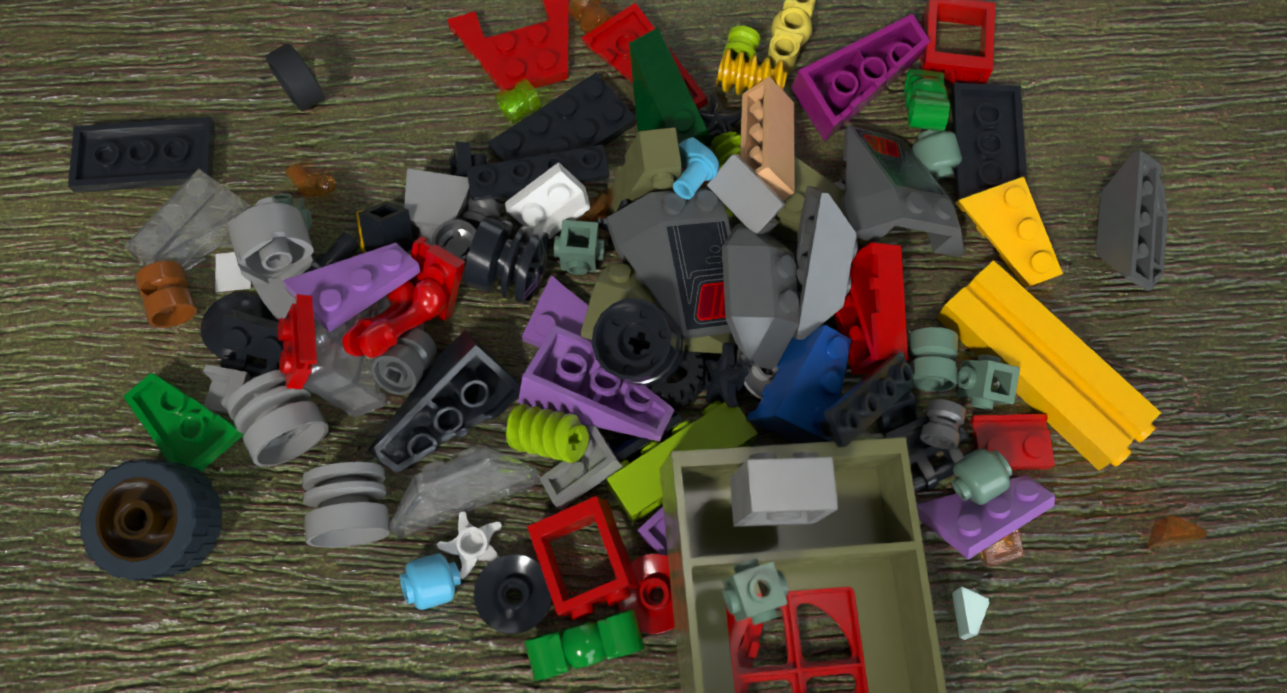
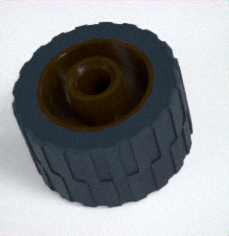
[79,459,223,581]

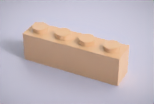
[740,77,795,201]

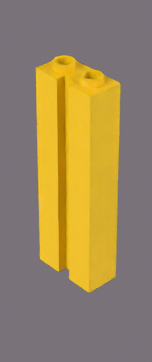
[936,260,1161,471]

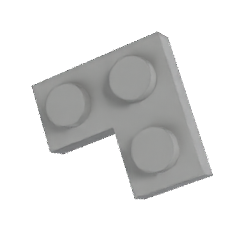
[540,424,622,511]

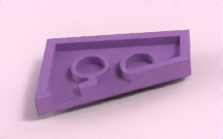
[283,243,420,333]
[522,276,592,348]
[916,475,1055,559]

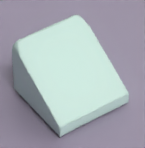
[952,587,990,640]

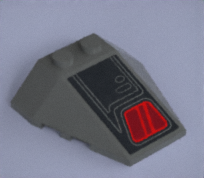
[840,126,965,257]
[606,188,743,339]

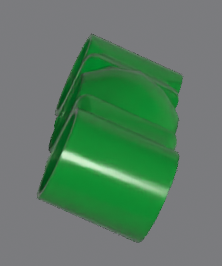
[904,68,950,132]
[524,609,645,681]

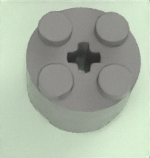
[227,197,314,284]

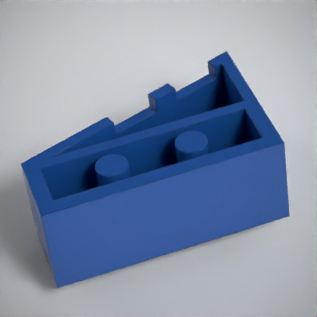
[746,325,851,444]

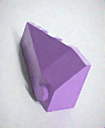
[518,325,675,441]

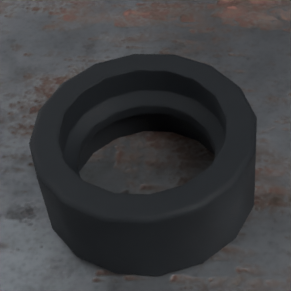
[265,43,324,112]

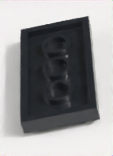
[488,72,636,162]
[951,83,1027,208]
[68,117,215,193]

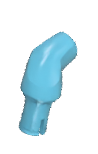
[673,137,719,199]

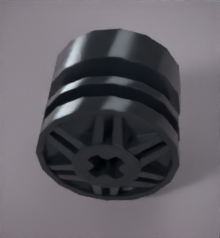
[465,215,549,304]
[592,298,685,386]

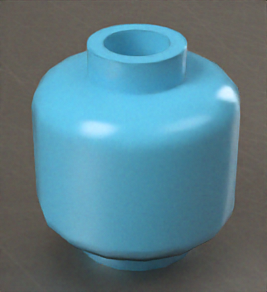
[400,553,461,610]

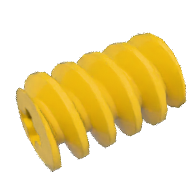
[716,48,788,96]

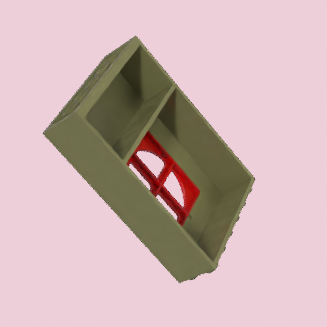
[660,437,947,693]

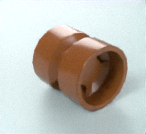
[135,261,197,328]

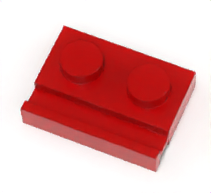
[409,236,465,322]
[278,294,317,390]
[970,414,1055,470]

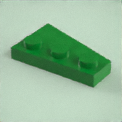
[123,372,244,472]

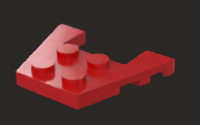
[447,0,570,97]

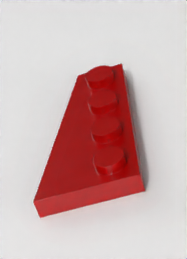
[581,3,708,110]

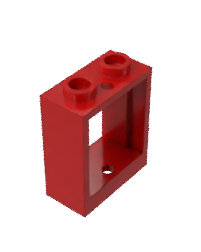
[919,0,995,85]
[527,496,640,620]

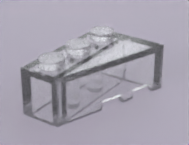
[124,169,252,271]
[304,302,387,418]

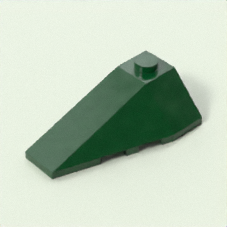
[629,28,713,146]

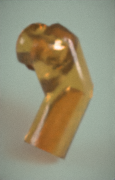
[286,163,336,197]

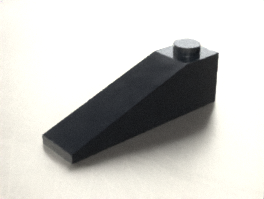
[368,330,521,473]

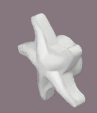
[437,512,502,579]

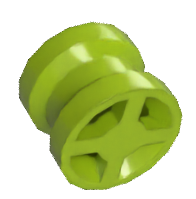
[723,26,760,63]

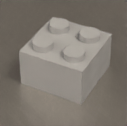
[730,451,838,526]

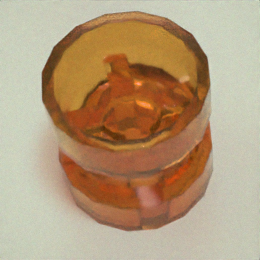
[568,0,612,35]

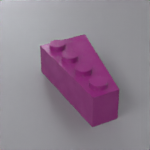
[791,14,930,142]

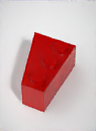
[834,242,908,374]

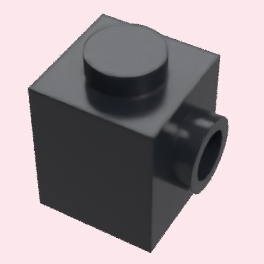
[358,201,414,252]

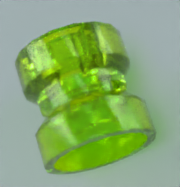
[495,79,541,124]

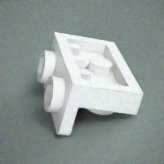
[505,162,590,239]

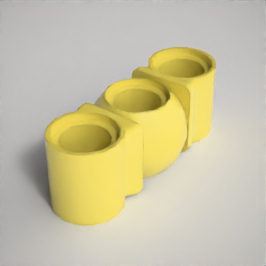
[768,0,816,75]

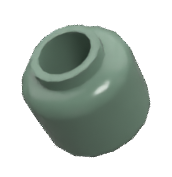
[912,130,962,180]
[951,448,1012,505]

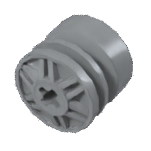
[226,370,328,467]
[302,462,390,548]

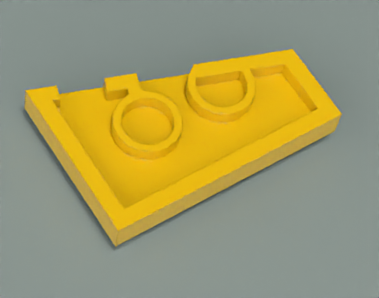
[955,177,1063,288]

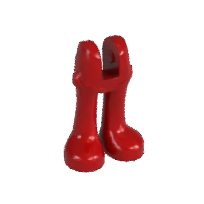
[342,278,447,358]

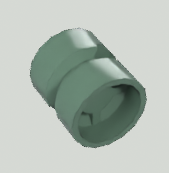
[909,327,958,392]

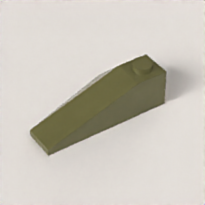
[581,262,736,354]

